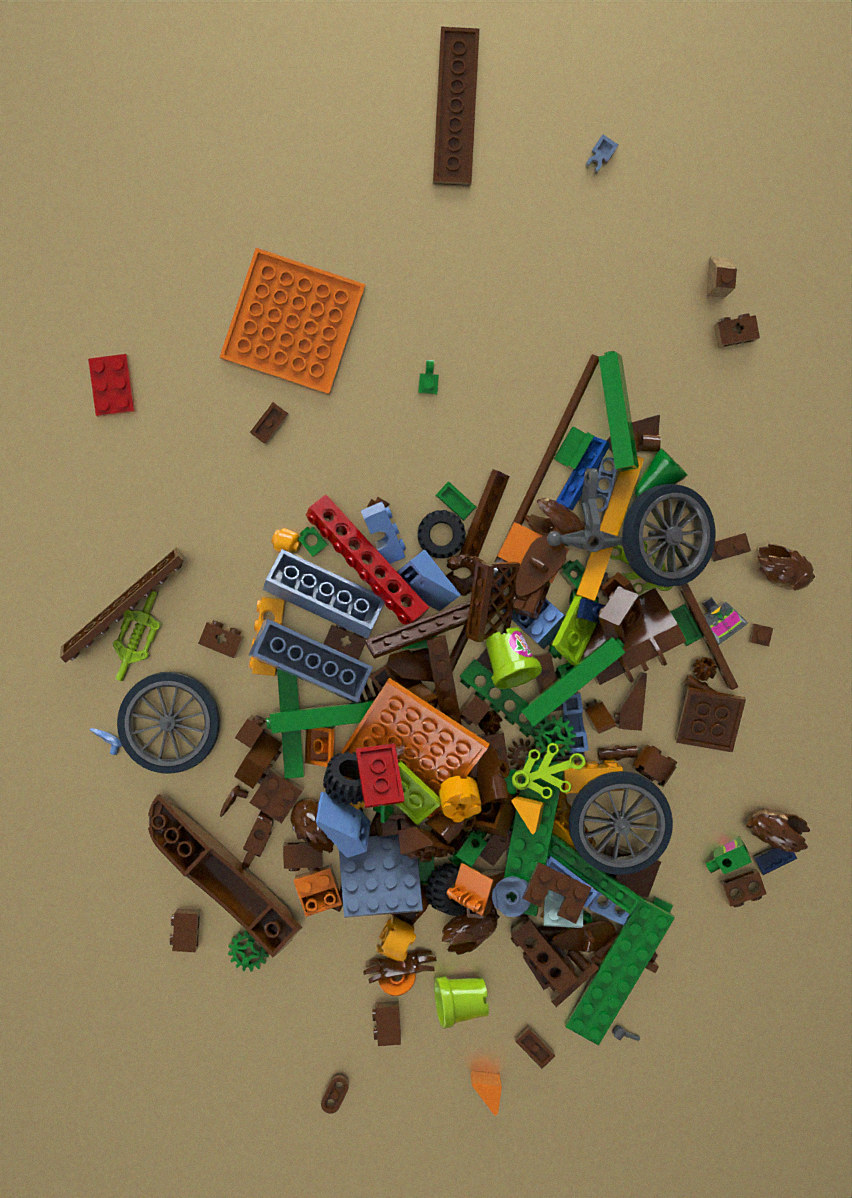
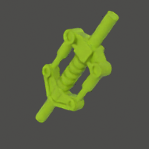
[113,591,161,681]

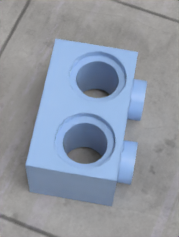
[588,889,629,925]

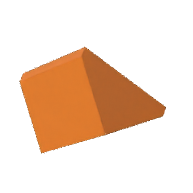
[305,726,336,767]
[470,1070,502,1116]

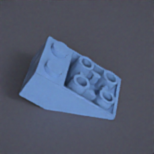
[397,550,460,611]
[502,594,565,649]
[316,792,371,858]

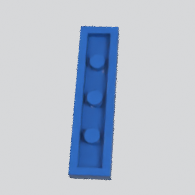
[556,436,611,511]

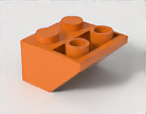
[293,864,342,917]

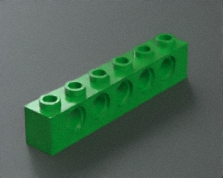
[459,658,563,748]

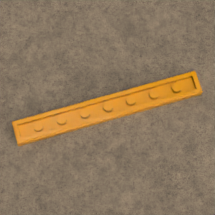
[576,456,644,601]

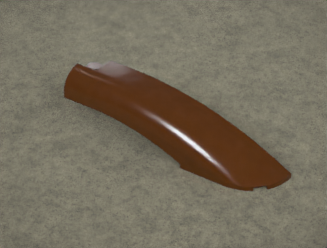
[148,794,303,958]

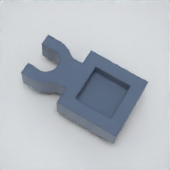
[585,134,618,173]

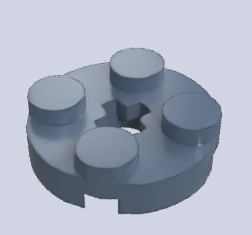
[492,876,531,917]

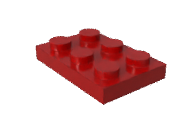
[88,354,135,417]
[355,743,405,808]

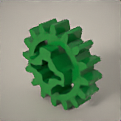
[534,715,576,758]
[228,929,269,972]

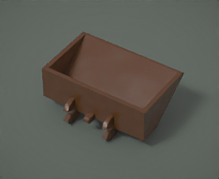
[583,588,686,685]

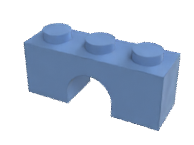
[361,502,406,564]
[562,692,589,753]

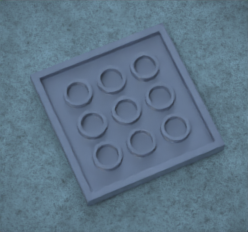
[339,835,423,918]

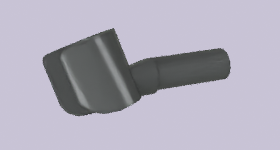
[612,1026,640,1041]

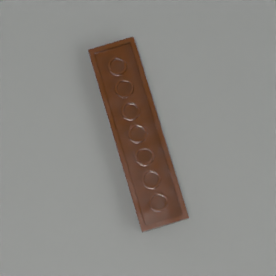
[433,26,480,185]
[60,547,184,663]

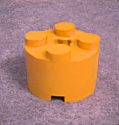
[439,776,481,822]
[376,916,416,962]

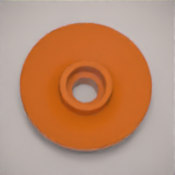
[378,961,416,996]

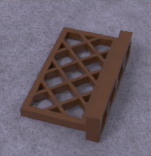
[465,561,520,642]

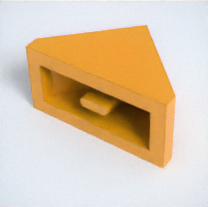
[511,796,545,834]

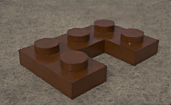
[522,862,592,924]

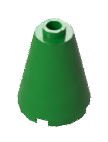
[634,448,688,497]

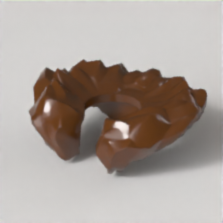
[446,554,484,596]

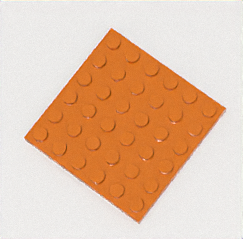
[220,248,366,395]
[340,678,489,819]

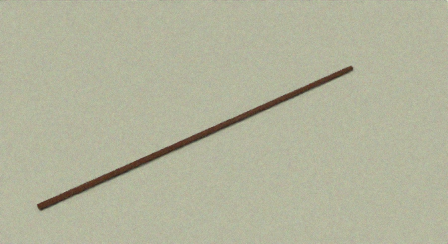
[332,354,599,912]

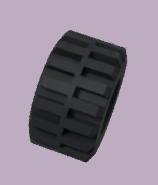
[417,510,466,559]
[323,752,363,805]
[425,863,466,916]

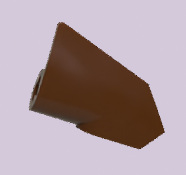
[607,415,661,453]
[386,648,434,682]
[477,747,509,806]
[425,810,476,844]

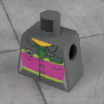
[702,597,748,645]

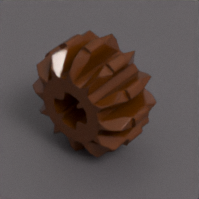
[507,738,538,770]

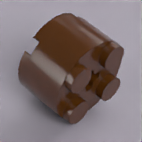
[631,745,677,787]

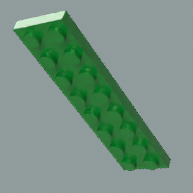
[504,756,564,917]
[565,898,675,1046]

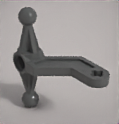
[547,468,623,552]

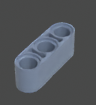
[596,457,617,512]

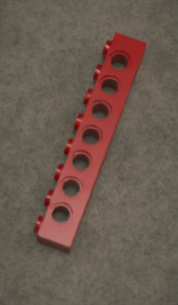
[306,495,429,625]

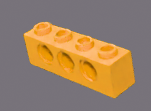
[249,597,286,676]

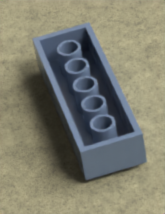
[263,549,385,639]
[248,619,373,702]

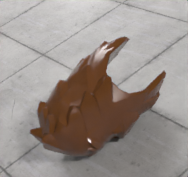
[525,498,585,546]
[758,544,815,591]
[290,798,333,853]
[746,809,810,853]
[442,907,500,955]

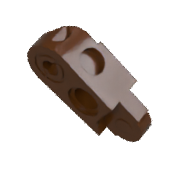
[242,811,274,868]

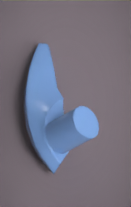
[90,728,122,755]

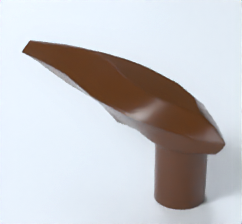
[220,785,248,817]

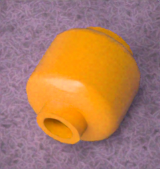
[271,528,301,554]

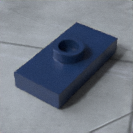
[577,599,606,624]
[753,847,797,875]

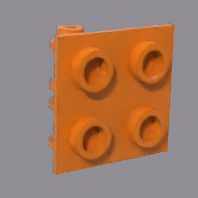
[447,863,494,916]

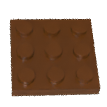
[675,687,746,752]

